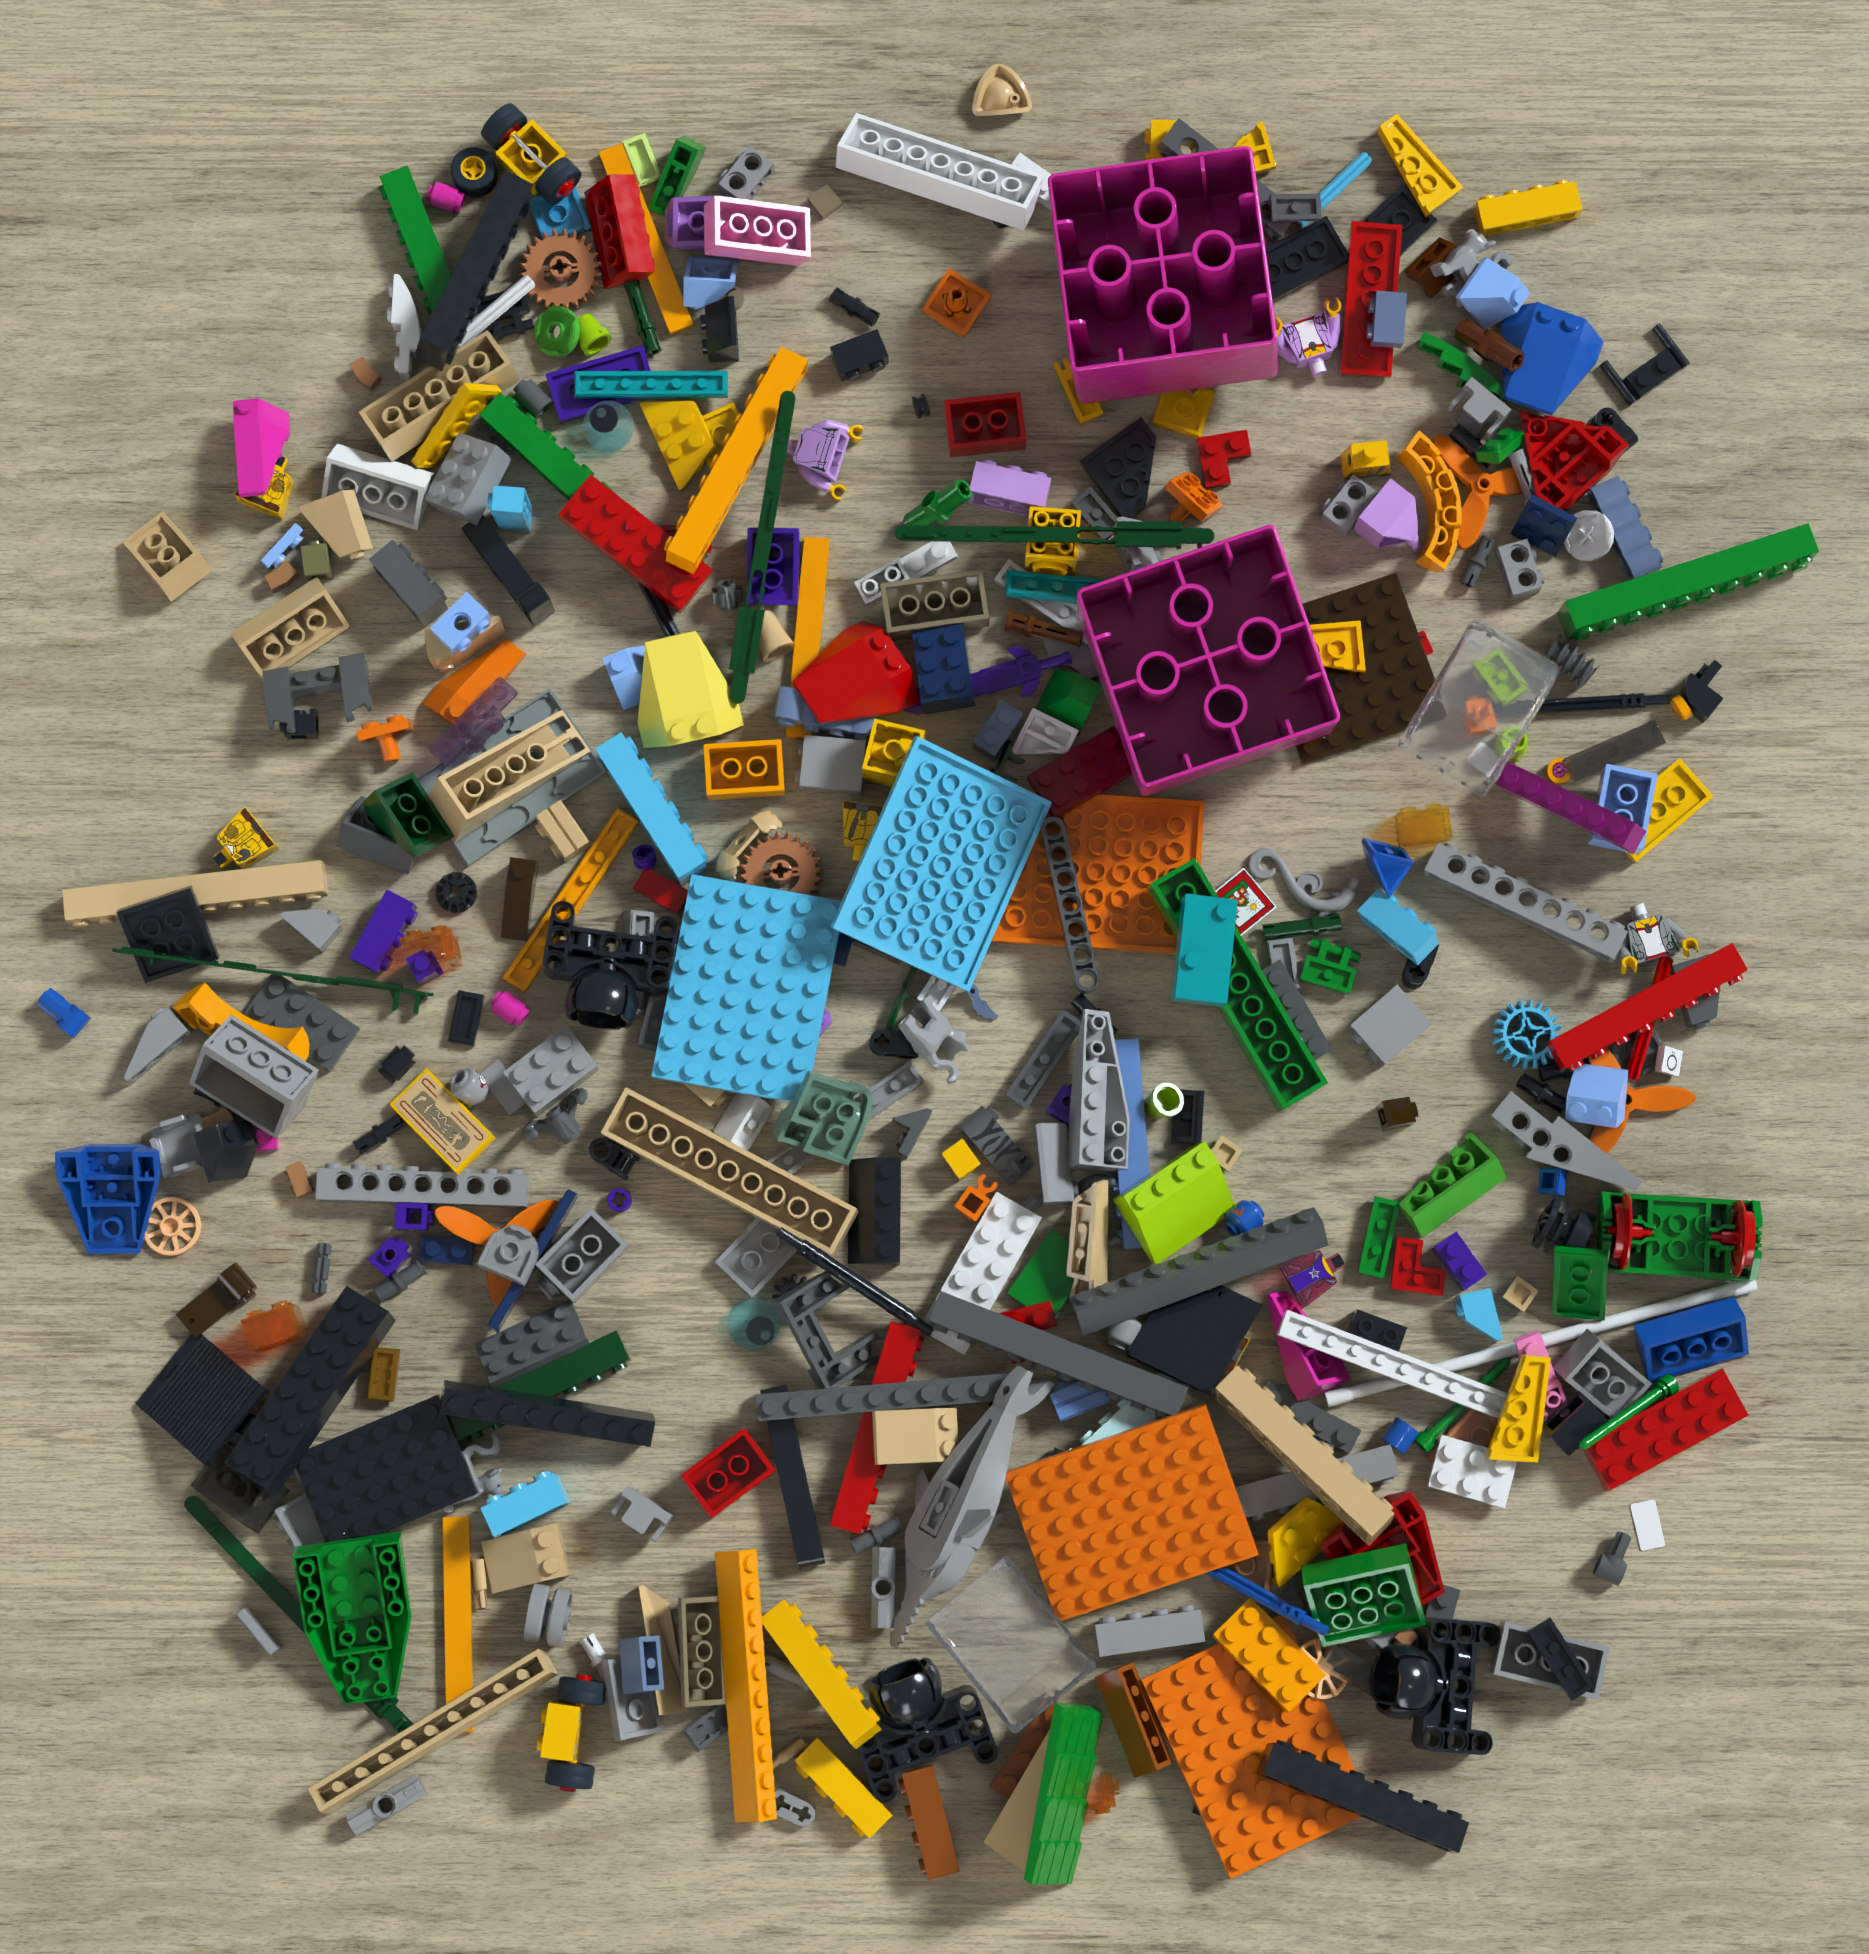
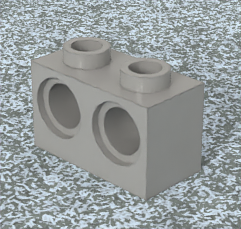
[718,145,774,200]
[1320,474,1378,538]
[1494,539,1544,601]

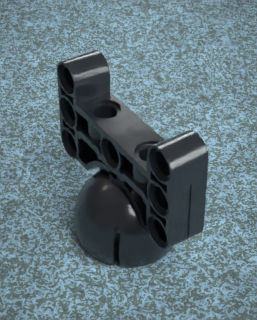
[543,901,678,1030]
[1371,1617,1500,1755]
[857,1658,998,1802]

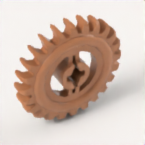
[519,228,602,309]
[738,831,823,895]

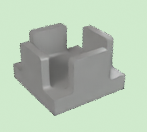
[1447,377,1511,442]
[149,1113,203,1179]
[611,1486,675,1542]

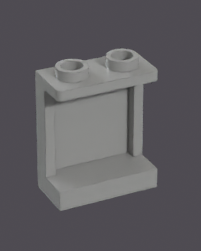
[795,735,866,796]
[1348,985,1432,1067]
[274,1493,325,1552]

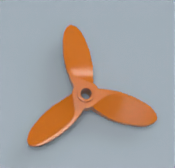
[1433,435,1531,550]
[1587,1047,1696,1154]
[435,1199,559,1309]

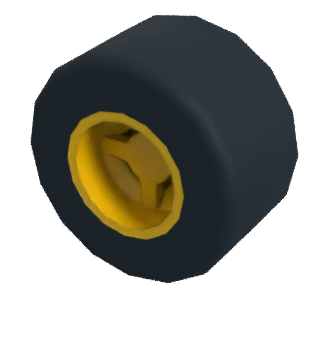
[451,147,498,197]

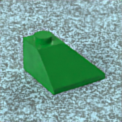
[1035,668,1102,737]

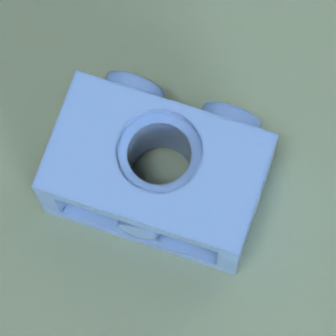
[430,592,491,655]

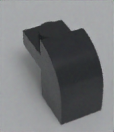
[1681,660,1724,723]

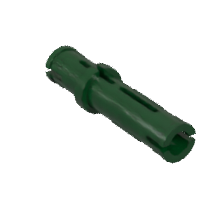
[624,280,662,356]
[1262,914,1342,941]

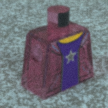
[1278,1250,1345,1309]

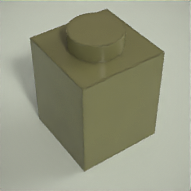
[301,541,334,582]

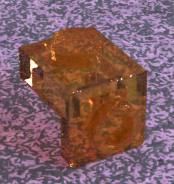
[1088,1773,1119,1814]

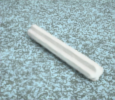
[458,275,535,348]

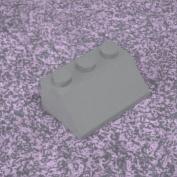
[1034,1123,1079,1207]

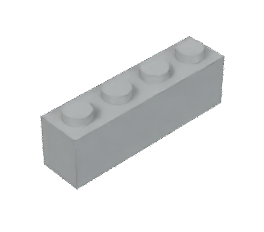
[1094,1605,1205,1657]

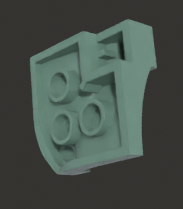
[771,1070,873,1166]

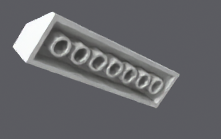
[836,113,1044,231]

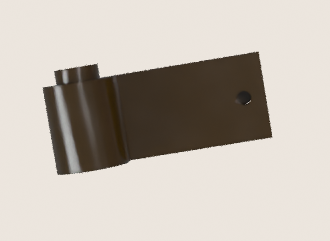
[176,1263,257,1339]

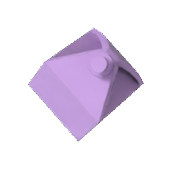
[1353,478,1422,552]

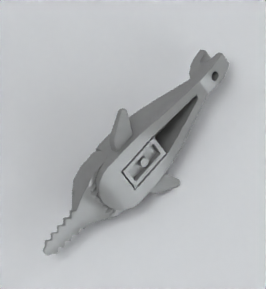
[890,1366,1055,1648]

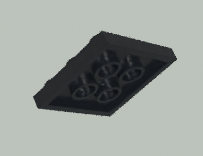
[116,885,220,983]

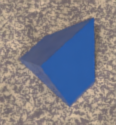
[1361,838,1414,898]

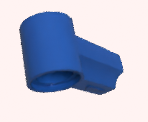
[36,988,91,1038]

